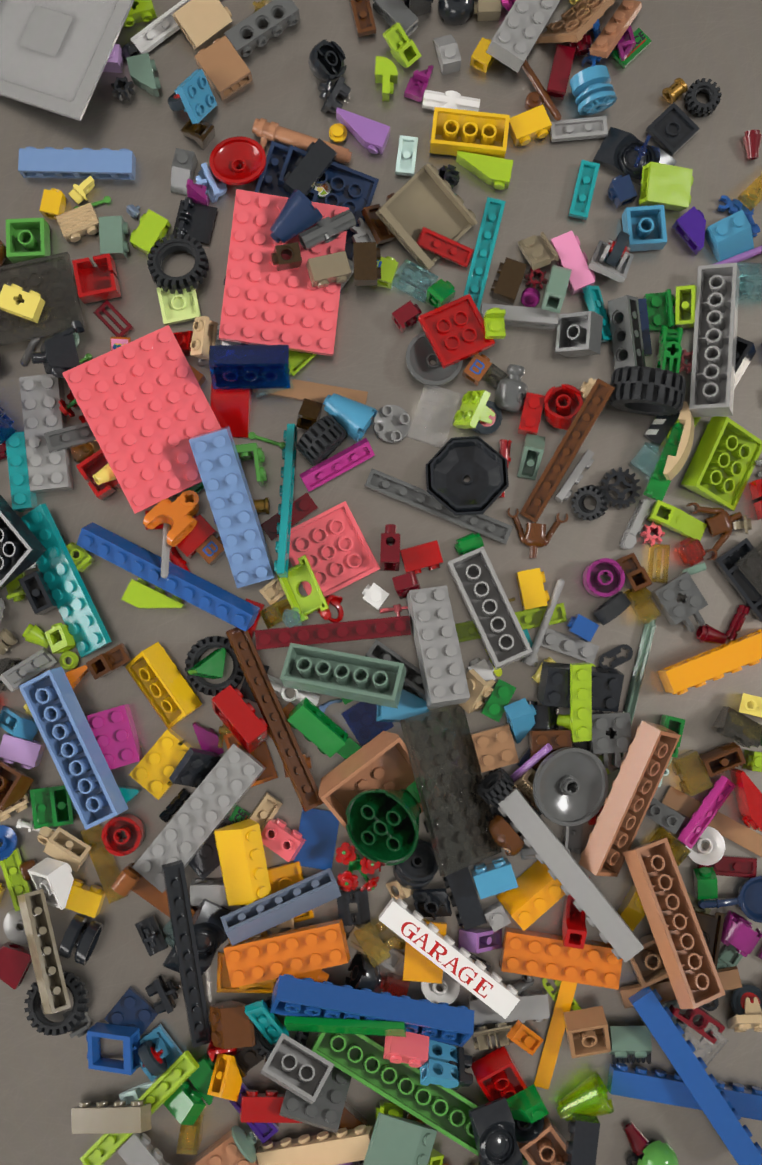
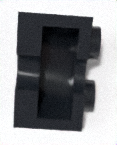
[527,701,559,729]

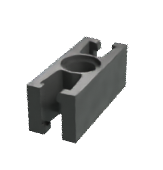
[373,0,418,37]

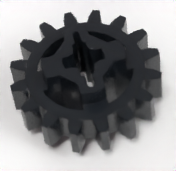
[600,467,641,509]

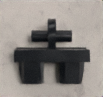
[318,76,351,114]
[135,915,169,956]
[145,974,181,1014]

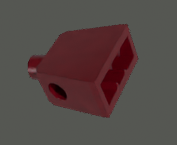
[380,524,400,571]
[0,942,32,989]

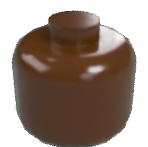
[525,91,544,111]
[20,859,38,881]

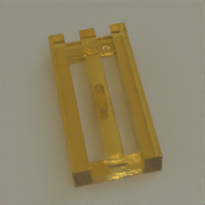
[647,544,670,583]

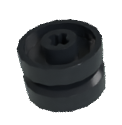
[393,839,440,890]
[58,914,103,966]

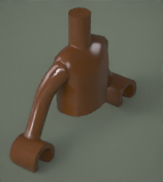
[686,502,743,560]
[507,507,568,558]

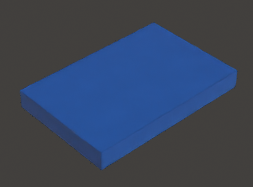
[294,808,339,870]

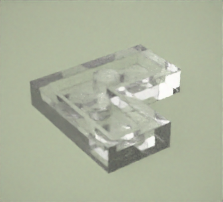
[682,1025,728,1066]

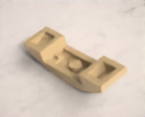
[663,401,694,481]

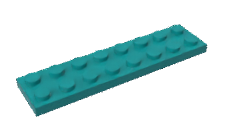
[21,503,112,658]

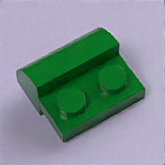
[30,784,74,829]

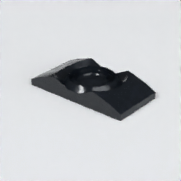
[593,127,677,186]
[715,538,762,622]
[163,898,233,975]
[469,1096,523,1165]

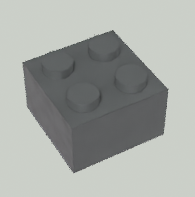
[555,311,603,357]

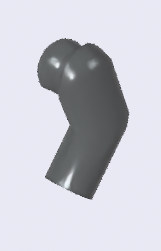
[513,975,534,994]

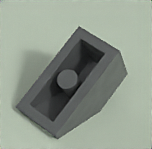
[171,148,198,196]

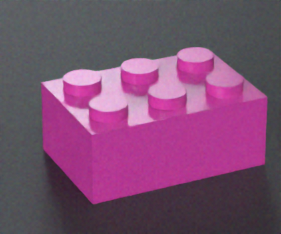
[87,704,144,770]

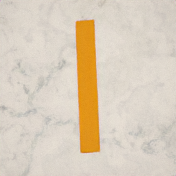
[534,981,577,1090]

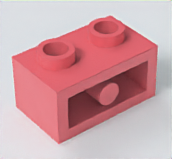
[261,818,306,862]
[383,1031,429,1068]

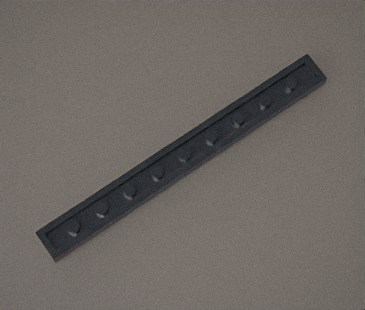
[162,860,211,1048]

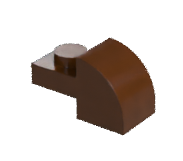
[616,552,652,593]
[86,643,132,680]

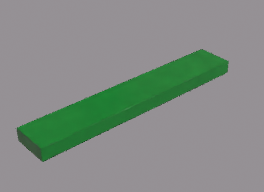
[284,1016,406,1037]

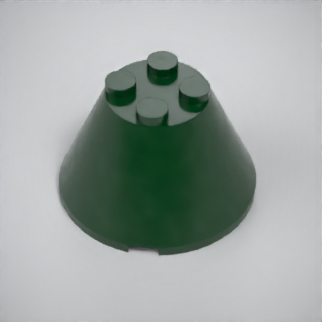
[345,789,421,866]

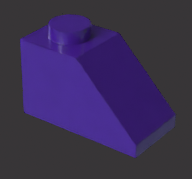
[672,206,706,255]

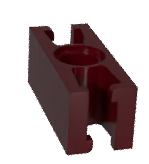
[546,44,576,101]
[669,999,725,1044]

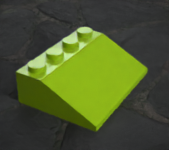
[681,416,762,511]

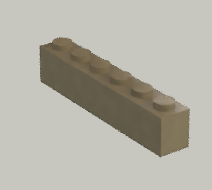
[17,889,71,1015]

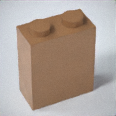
[195,35,253,100]

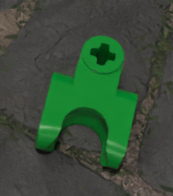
[655,325,683,373]

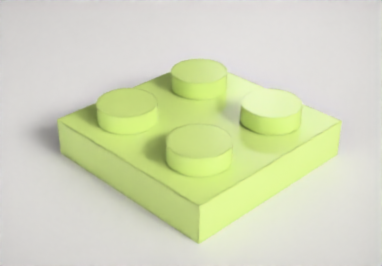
[156,286,201,326]

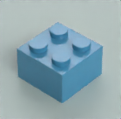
[622,205,667,252]
[471,857,518,899]

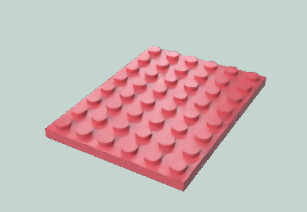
[218,189,349,356]
[62,325,221,514]

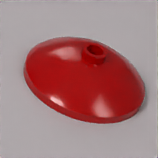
[209,136,266,185]

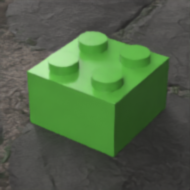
[6,218,51,264]

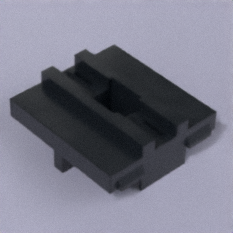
[337,888,371,926]
[412,888,452,920]

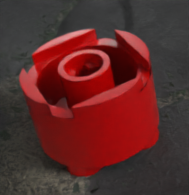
[544,384,583,430]
[101,814,145,856]

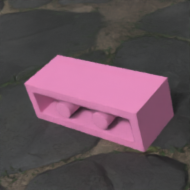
[550,231,596,296]

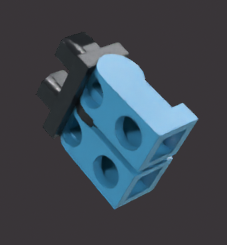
[420,1039,473,1091]

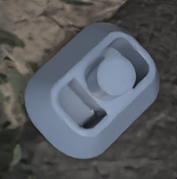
[126,204,140,219]

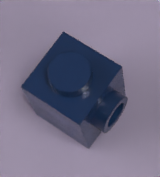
[608,175,637,209]

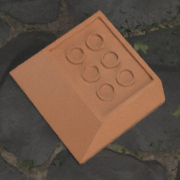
[318,731,445,829]

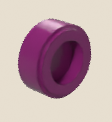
[521,288,540,307]

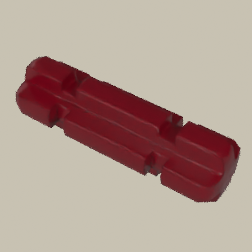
[726,604,750,641]

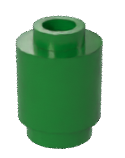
[454,533,484,555]

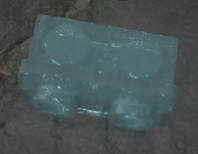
[393,259,439,303]
[631,442,661,477]

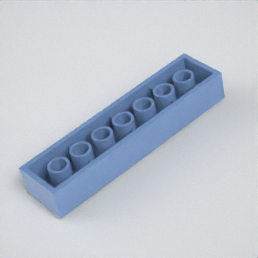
[189,426,276,588]
[19,667,129,830]

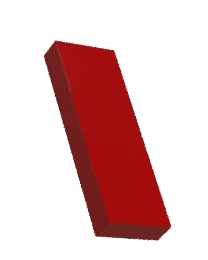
[416,227,474,268]

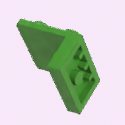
[235,443,267,487]

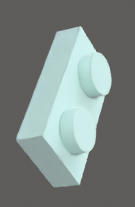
[395,135,418,177]

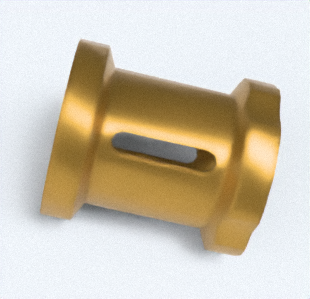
[662,78,688,104]
[253,497,270,514]

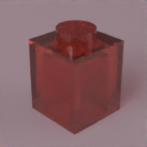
[379,972,410,997]

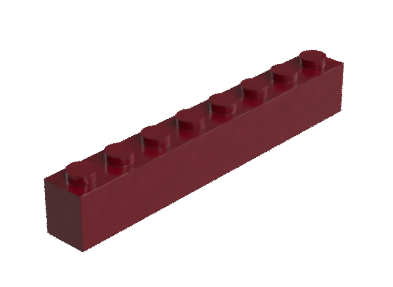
[255,616,411,650]

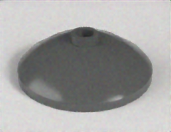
[406,332,463,386]

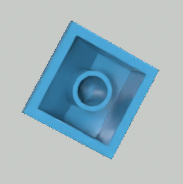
[705,210,754,262]

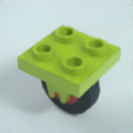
[453,390,502,435]

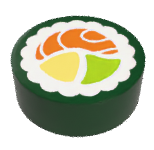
[313,180,332,199]

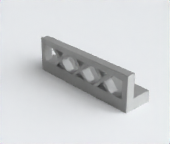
[481,303,558,330]

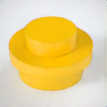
[329,123,347,143]

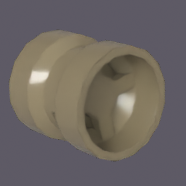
[0,628,18,655]

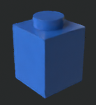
[567,614,599,642]

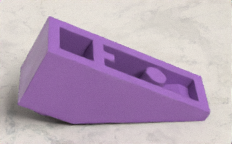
[336,107,390,155]

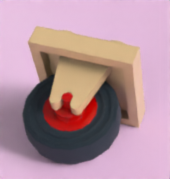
[727,985,762,1032]

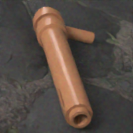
[252,118,352,164]

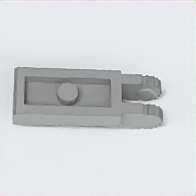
[619,499,653,550]

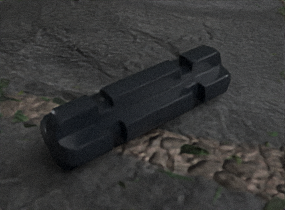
[159,788,191,822]

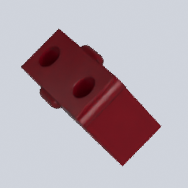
[392,571,421,599]

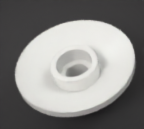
[685,826,725,866]
[421,971,460,1005]

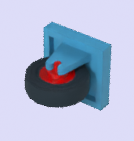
[167,69,217,124]
[138,1024,183,1082]

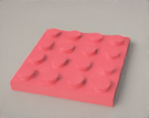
[277,501,380,597]

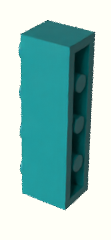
[5,431,38,512]

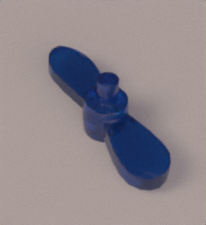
[634,134,651,168]

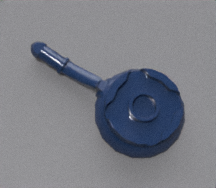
[697,876,762,923]

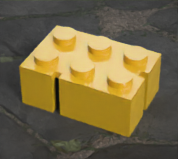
[129,728,193,800]

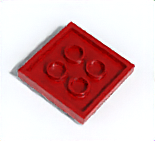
[418,294,495,369]

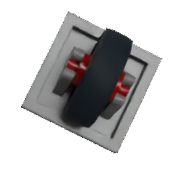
[588,231,634,283]

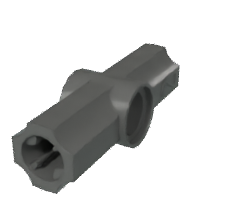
[298,209,356,251]

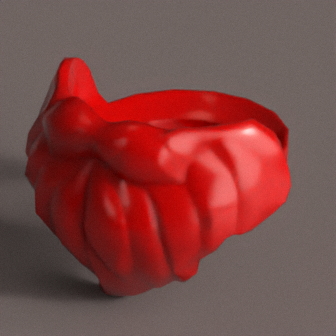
[317,595,344,623]
[207,1040,237,1062]

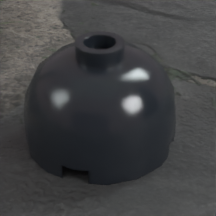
[438,0,474,26]
[309,39,347,81]
[346,954,382,992]

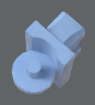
[195,163,227,203]

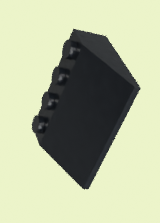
[0,495,46,590]

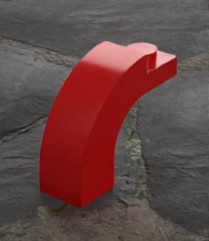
[562,877,591,949]

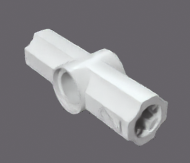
[422,90,480,112]
[267,674,320,707]

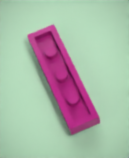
[299,438,375,492]
[678,775,736,849]

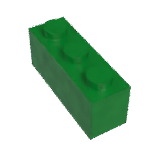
[287,697,348,758]

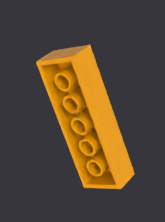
[657,629,762,695]

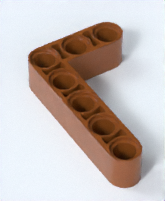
[111,863,198,918]

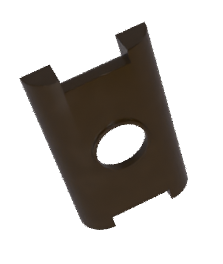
[693,906,725,969]

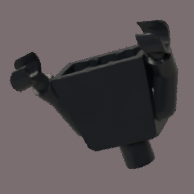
[31,320,85,379]

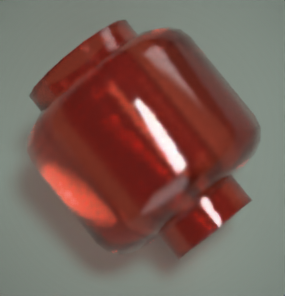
[677,537,706,567]

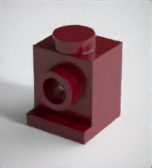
[392,300,422,333]

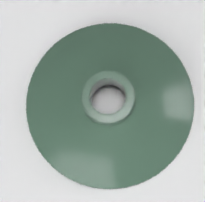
[231,1125,257,1163]

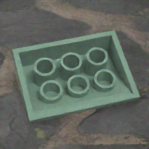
[363,1113,437,1165]

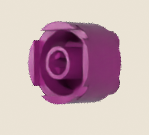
[583,558,625,598]
[721,910,762,957]

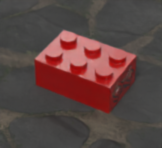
[211,685,268,754]

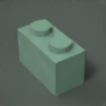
[99,216,129,260]
[608,1026,652,1058]

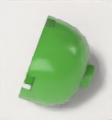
[638,1140,679,1165]

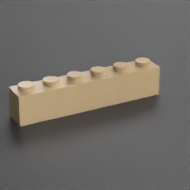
[256,1125,374,1165]

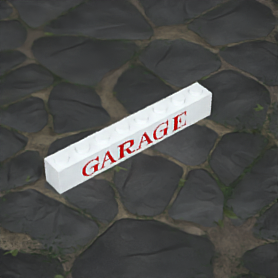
[379,897,520,1019]

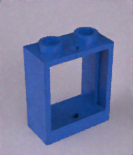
[86,1022,141,1075]

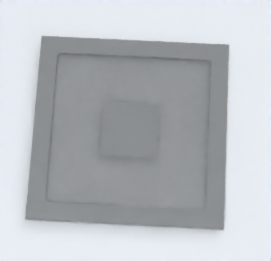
[0,0,134,121]

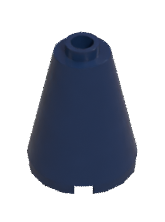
[270,189,323,244]

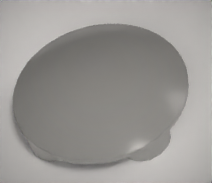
[373,405,411,443]

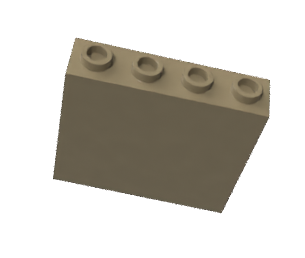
[375,163,478,271]

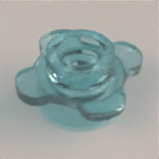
[282,607,302,628]

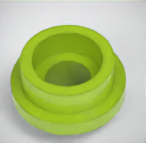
[59,651,79,670]

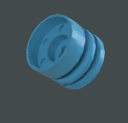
[569,65,617,116]

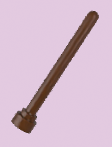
[521,60,562,121]

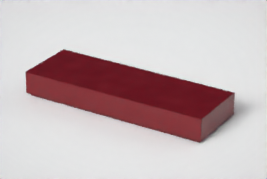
[697,855,757,878]

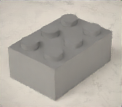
[260,1033,334,1104]

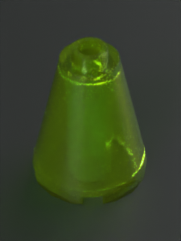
[556,1073,614,1121]

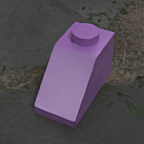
[458,927,502,954]

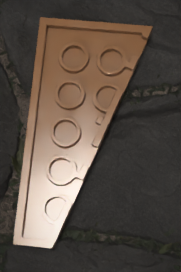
[535,0,615,44]

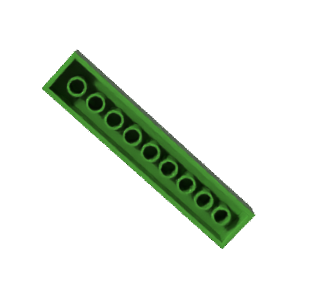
[310,1032,479,1156]

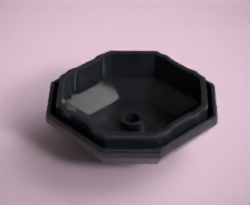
[426,436,509,516]

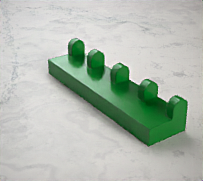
[643,423,684,501]

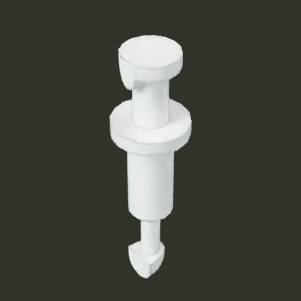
[16,819,56,833]

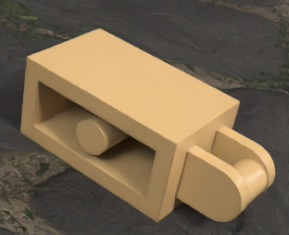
[37,826,92,872]

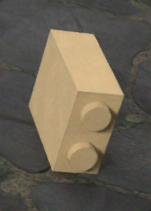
[172,0,233,50]

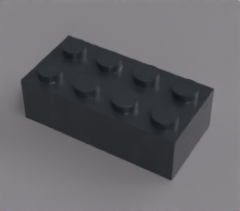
[537,661,624,712]

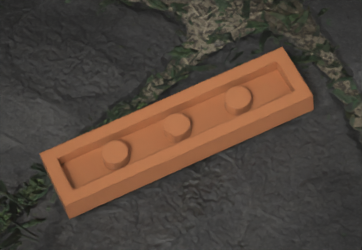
[589,0,642,58]

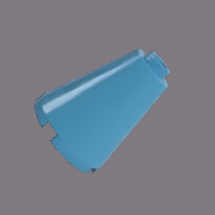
[323,393,378,442]

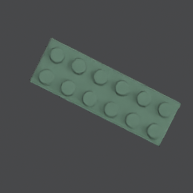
[280,643,406,709]

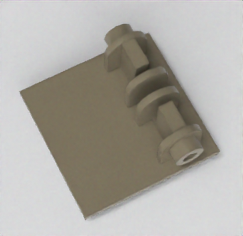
[472,1023,514,1051]

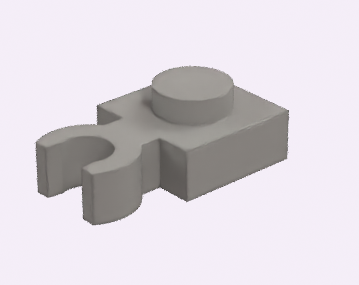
[350,218,378,247]

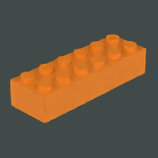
[223,919,351,988]
[499,927,623,990]

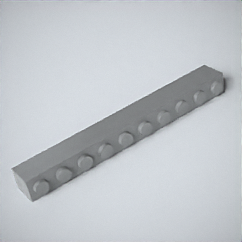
[498,787,644,963]

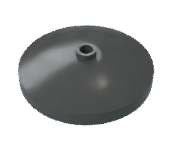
[533,747,609,826]

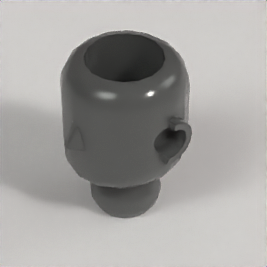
[494,364,528,413]

